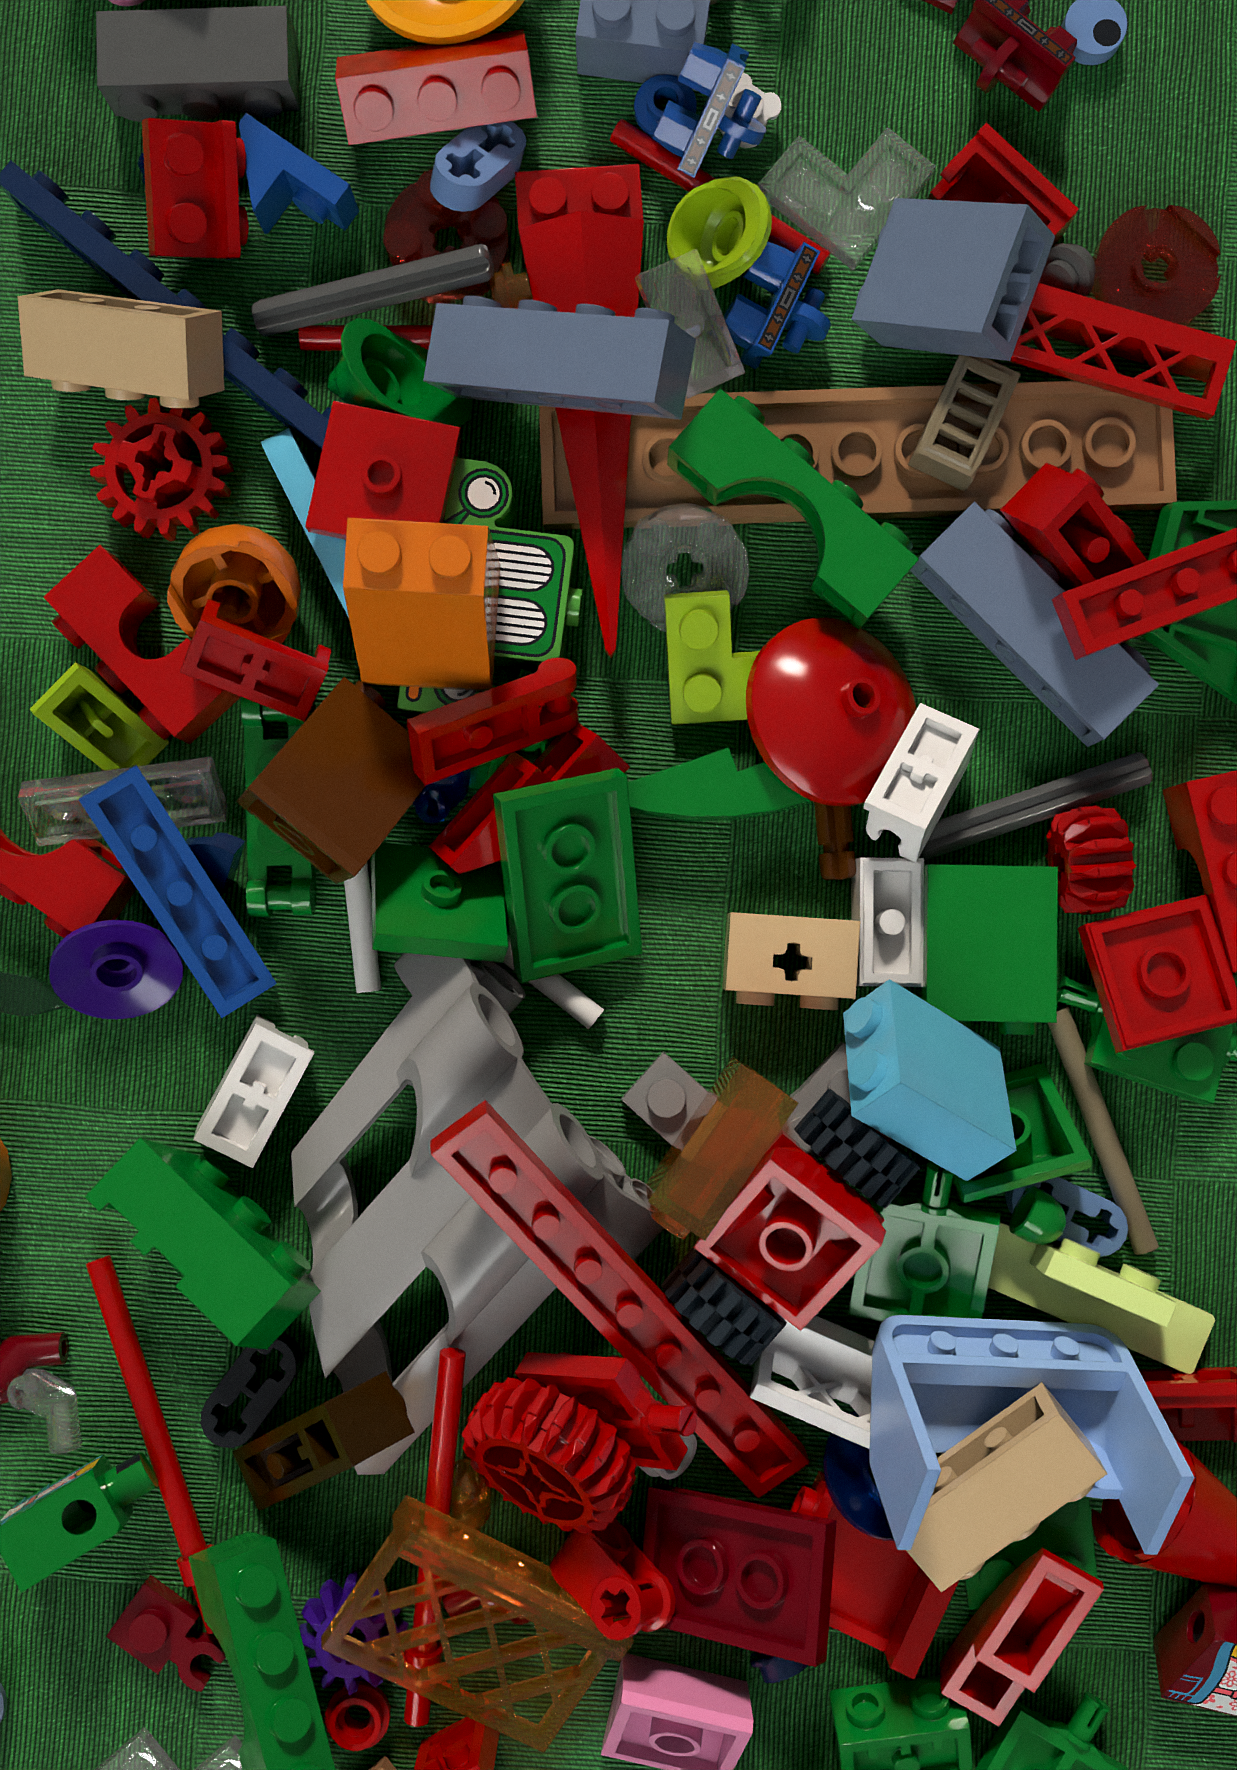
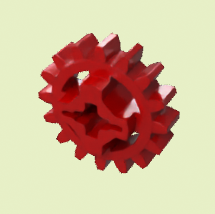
[90,398,234,541]

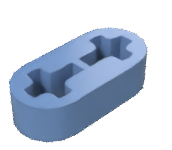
[430,121,526,212]
[1005,1177,1128,1257]

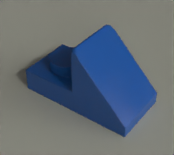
[239,113,359,234]

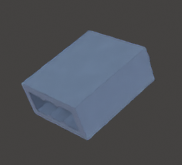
[851,198,1055,361]

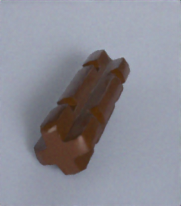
[814,802,856,881]

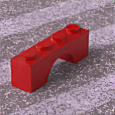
[0,828,137,938]

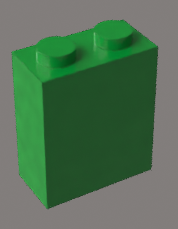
[916,864,1058,1035]

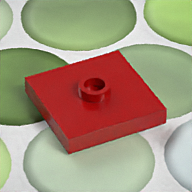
[305,401,462,540]
[1078,894,1237,1053]

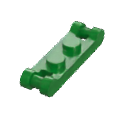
[241,697,316,917]

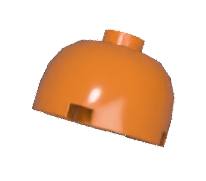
[167,524,301,644]

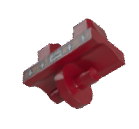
[953,0,1077,112]

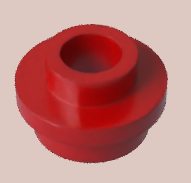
[325,1681,391,1751]

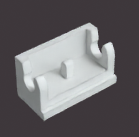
[864,703,979,863]
[193,1014,314,1168]

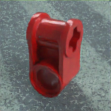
[549,1519,676,1641]

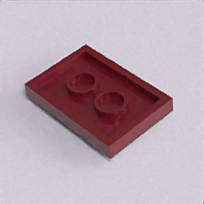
[641,1484,837,1667]

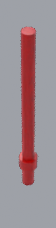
[86,1255,214,1634]
[402,1347,466,1727]

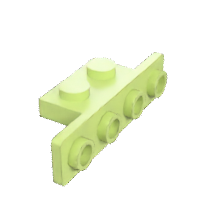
[988,1222,1215,1374]

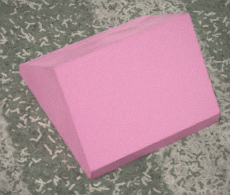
[601,1653,754,1770]

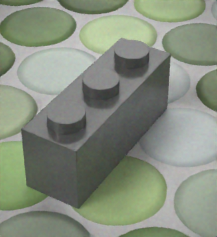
[96,6,300,122]

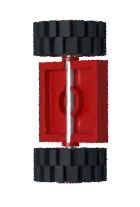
[661,1088,921,1366]

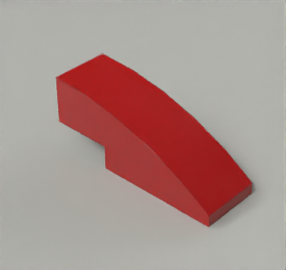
[429,723,630,874]
[940,1548,1104,1726]

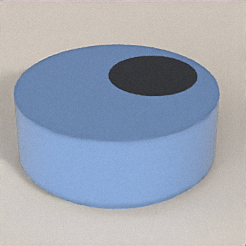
[1061,0,1127,65]

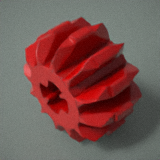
[1045,806,1136,915]

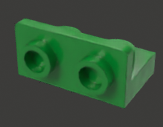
[829,1675,973,1770]

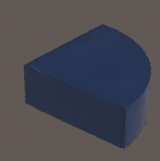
[186,832,246,896]

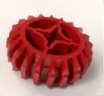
[461,1377,637,1534]

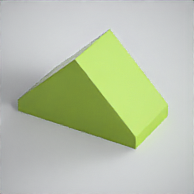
[30,662,169,778]

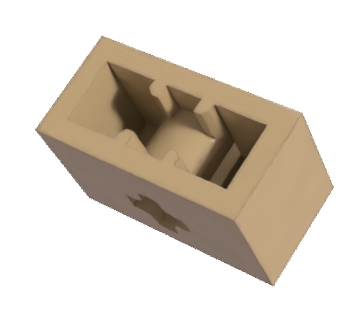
[722,912,860,1010]

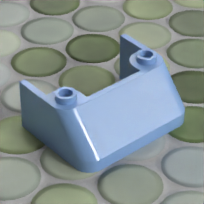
[869,1315,1195,1555]

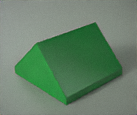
[941,1063,1092,1203]

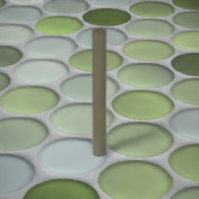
[1048,1006,1159,1255]

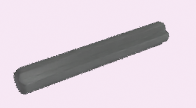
[251,244,494,336]
[919,752,1153,861]

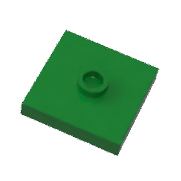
[371,842,508,963]

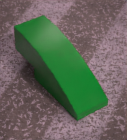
[628,747,812,822]

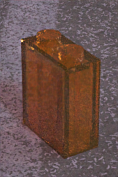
[646,1056,799,1241]

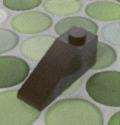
[233,1371,415,1511]

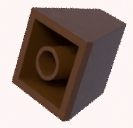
[236,677,425,884]

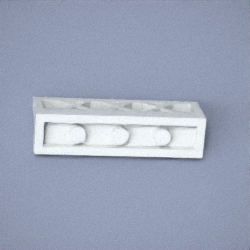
[750,1316,943,1458]

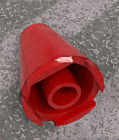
[1091,1438,1237,1589]

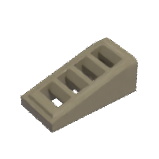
[908,355,1021,491]

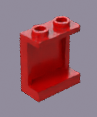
[790,1471,959,1679]

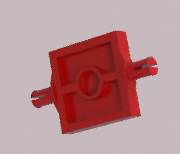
[514,1352,697,1471]

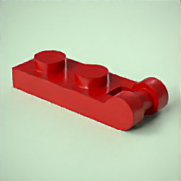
[407,658,579,786]

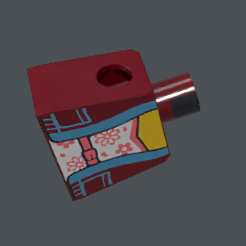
[1153,1583,1237,1717]

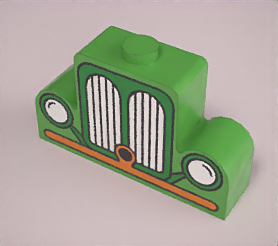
[397,458,583,718]

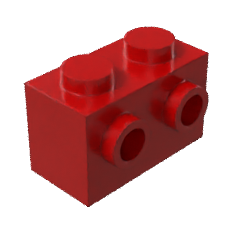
[1000,462,1147,591]

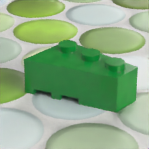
[85,1138,321,1349]

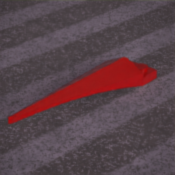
[515,164,644,658]

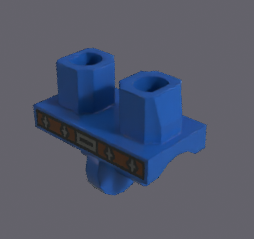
[652,42,767,178]
[718,242,831,369]

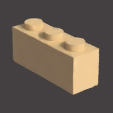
[17,289,225,408]
[906,1382,1107,1592]

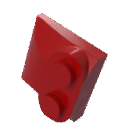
[693,1146,886,1331]

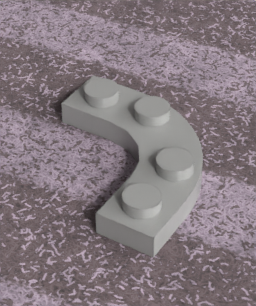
[621,1041,851,1175]

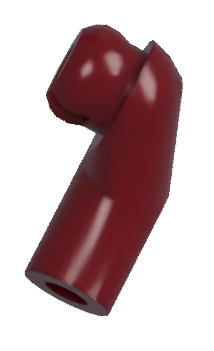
[0,1332,69,1405]

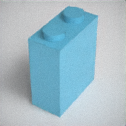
[843,979,1017,1181]

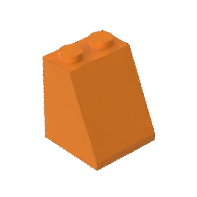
[343,518,500,691]

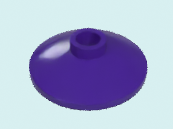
[49,920,183,1019]

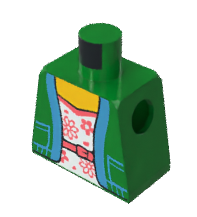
[0,1452,158,1593]

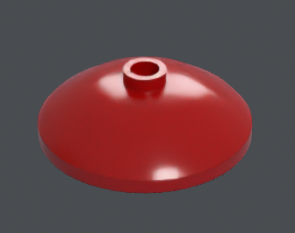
[746,617,917,807]

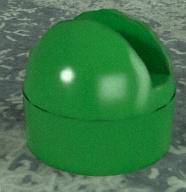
[1009,1186,1066,1245]

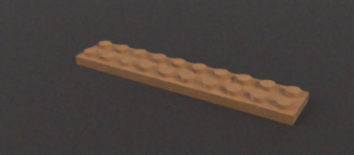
[539,378,1177,530]

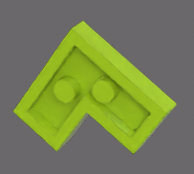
[664,590,760,725]

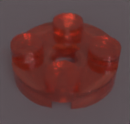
[383,169,509,304]
[1091,205,1221,326]

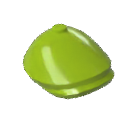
[667,176,772,291]

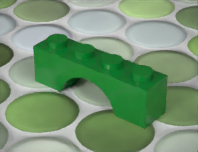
[667,388,919,630]
[188,1531,336,1770]

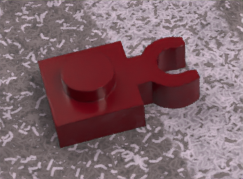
[106,1574,226,1692]

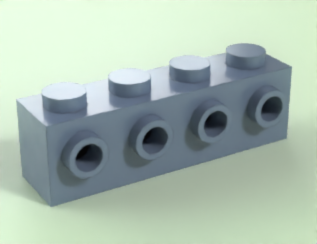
[423,296,696,420]
[911,501,1159,747]

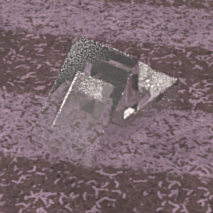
[634,249,745,399]

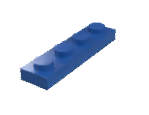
[79,765,277,1018]

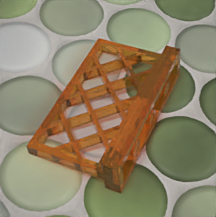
[321,1495,634,1753]

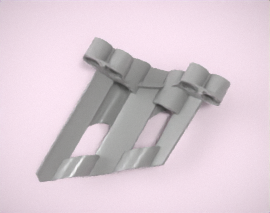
[291,953,673,1475]

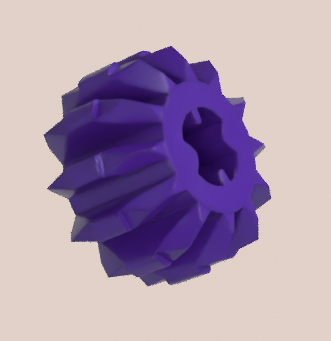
[299,1571,409,1696]

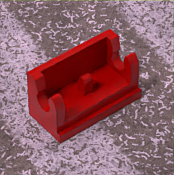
[928,122,1079,245]
[180,599,331,722]
[1139,1367,1237,1442]

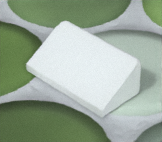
[851,857,924,987]

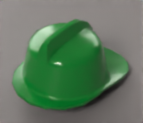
[327,318,473,427]

